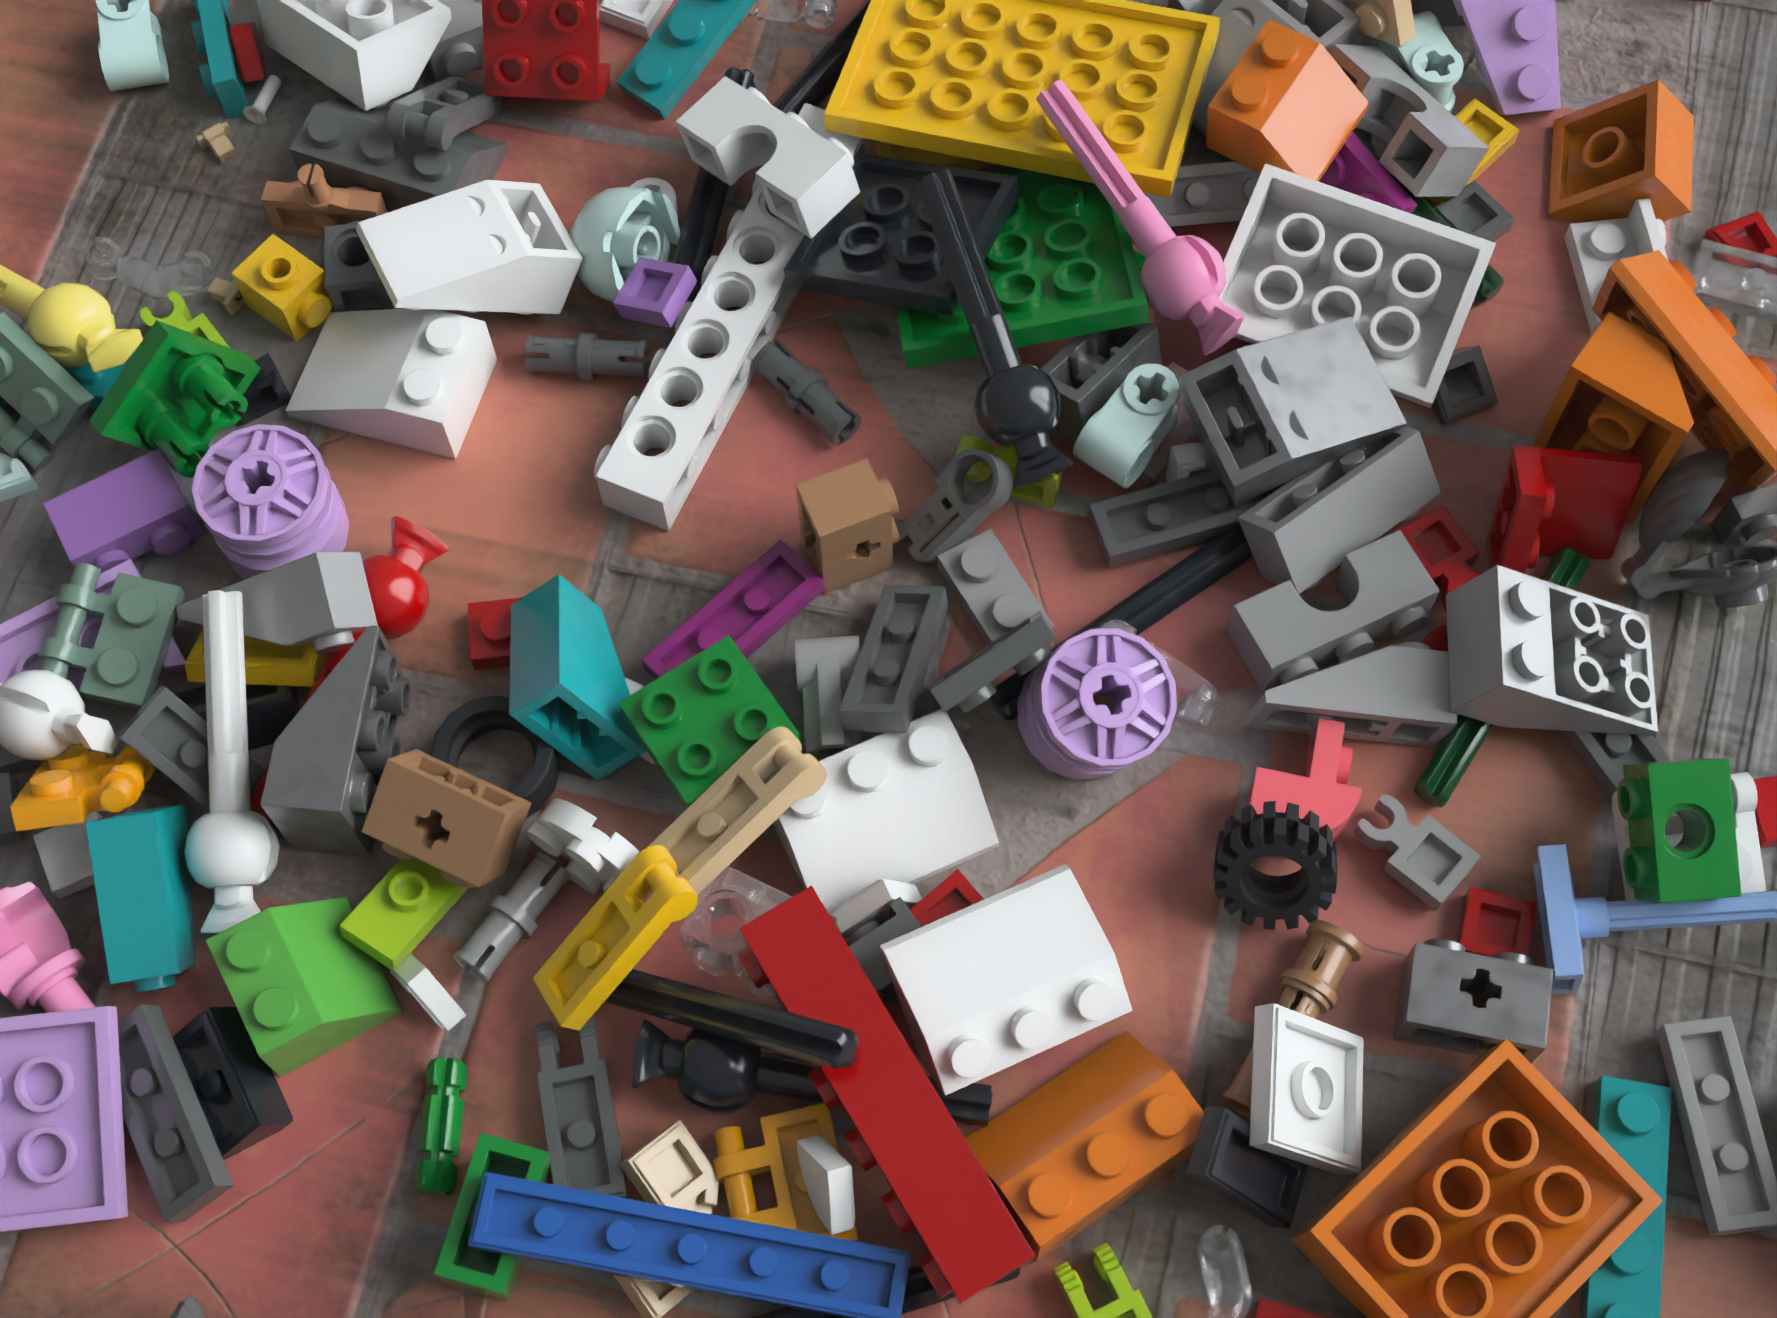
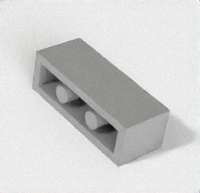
[1237,426,1441,594]

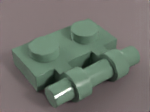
[0,312,95,471]
[38,562,185,710]

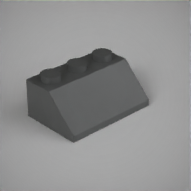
[289,98,508,212]

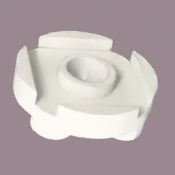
[526,798,646,901]

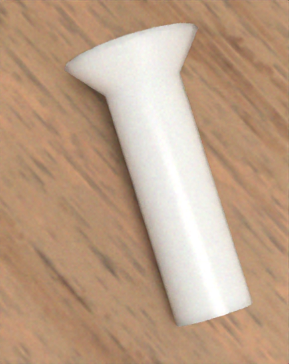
[243,75,282,125]

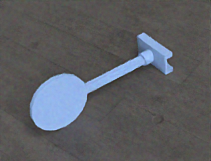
[1532,844,1777,995]

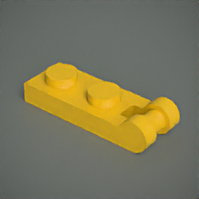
[533,845,698,1031]

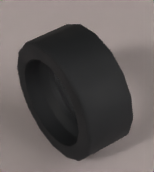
[430,695,560,818]

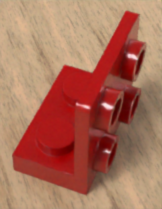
[481,0,611,102]
[1486,445,1643,574]

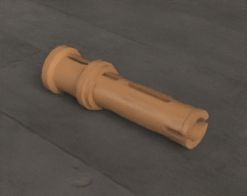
[1222,919,1365,1118]

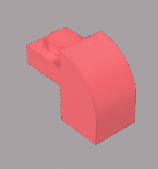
[1246,718,1362,859]

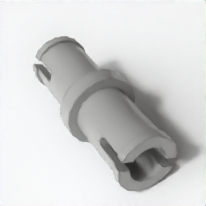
[453,852,570,983]

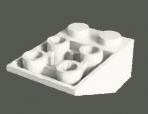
[356,180,583,315]

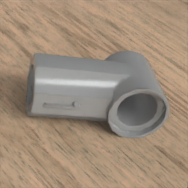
[795,635,861,761]

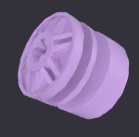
[192,424,350,579]
[1017,628,1177,780]

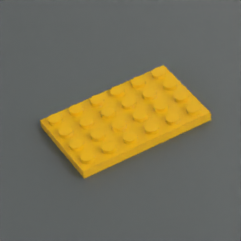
[824,0,1221,198]

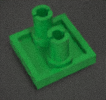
[89,320,261,478]
[618,635,801,809]

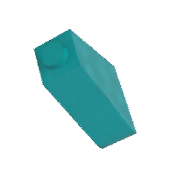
[509,574,647,781]
[85,803,195,992]

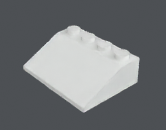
[1219,163,1496,408]

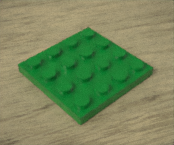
[896,167,1150,369]

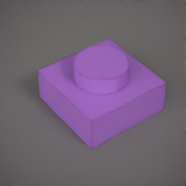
[613,257,697,328]

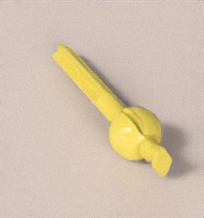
[0,265,143,372]

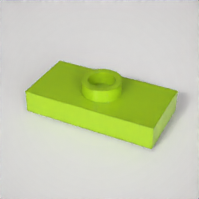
[339,859,468,971]

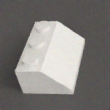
[257,0,452,111]
[773,709,999,920]
[879,864,1133,1096]

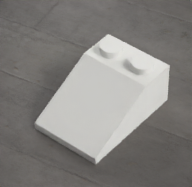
[285,308,497,459]

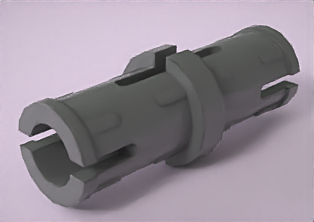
[525,333,651,380]
[753,339,861,446]

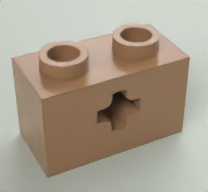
[796,458,900,594]
[362,749,531,888]

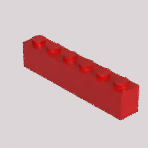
[737,885,1036,1305]

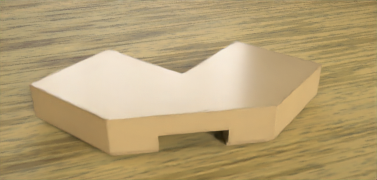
[614,1120,719,1318]

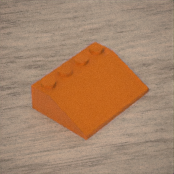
[1592,250,1777,494]
[1291,1039,1663,1318]

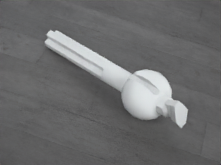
[184,590,280,933]
[0,670,119,760]

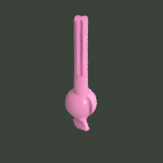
[1036,80,1244,355]

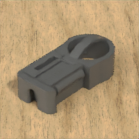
[894,449,1013,565]

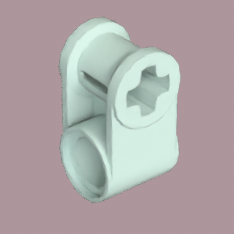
[96,0,169,91]
[1370,11,1464,113]
[1073,363,1179,488]

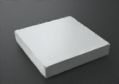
[1249,1003,1364,1176]

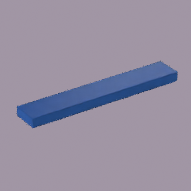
[468,1172,911,1318]

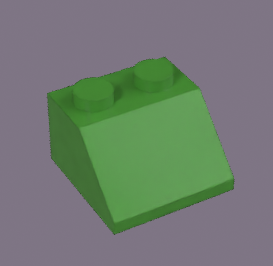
[206,897,403,1077]

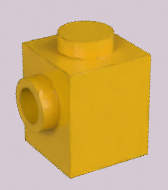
[231,234,334,342]

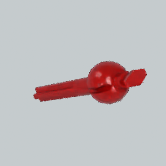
[250,516,450,826]

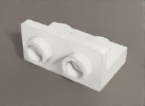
[1564,198,1669,336]

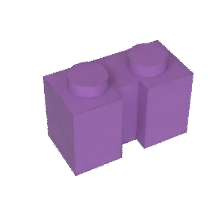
[43,449,205,573]

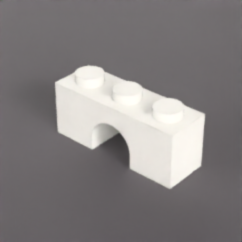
[675,76,860,239]

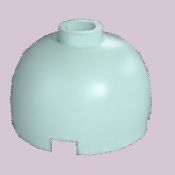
[570,187,680,303]

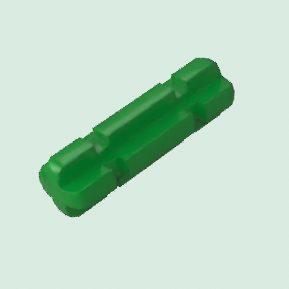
[415,1057,467,1196]

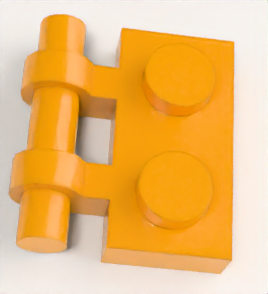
[10,745,156,831]
[712,1103,858,1242]

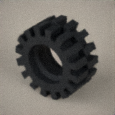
[1213,801,1338,930]

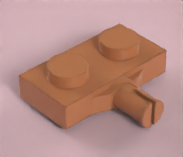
[261,163,388,239]

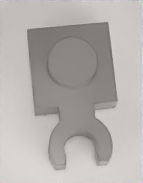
[1354,794,1481,911]

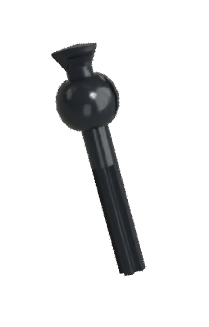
[916,169,1074,488]
[632,1019,993,1127]

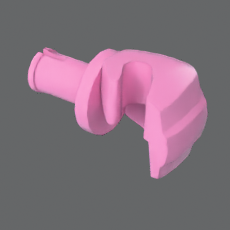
[0,882,95,1013]

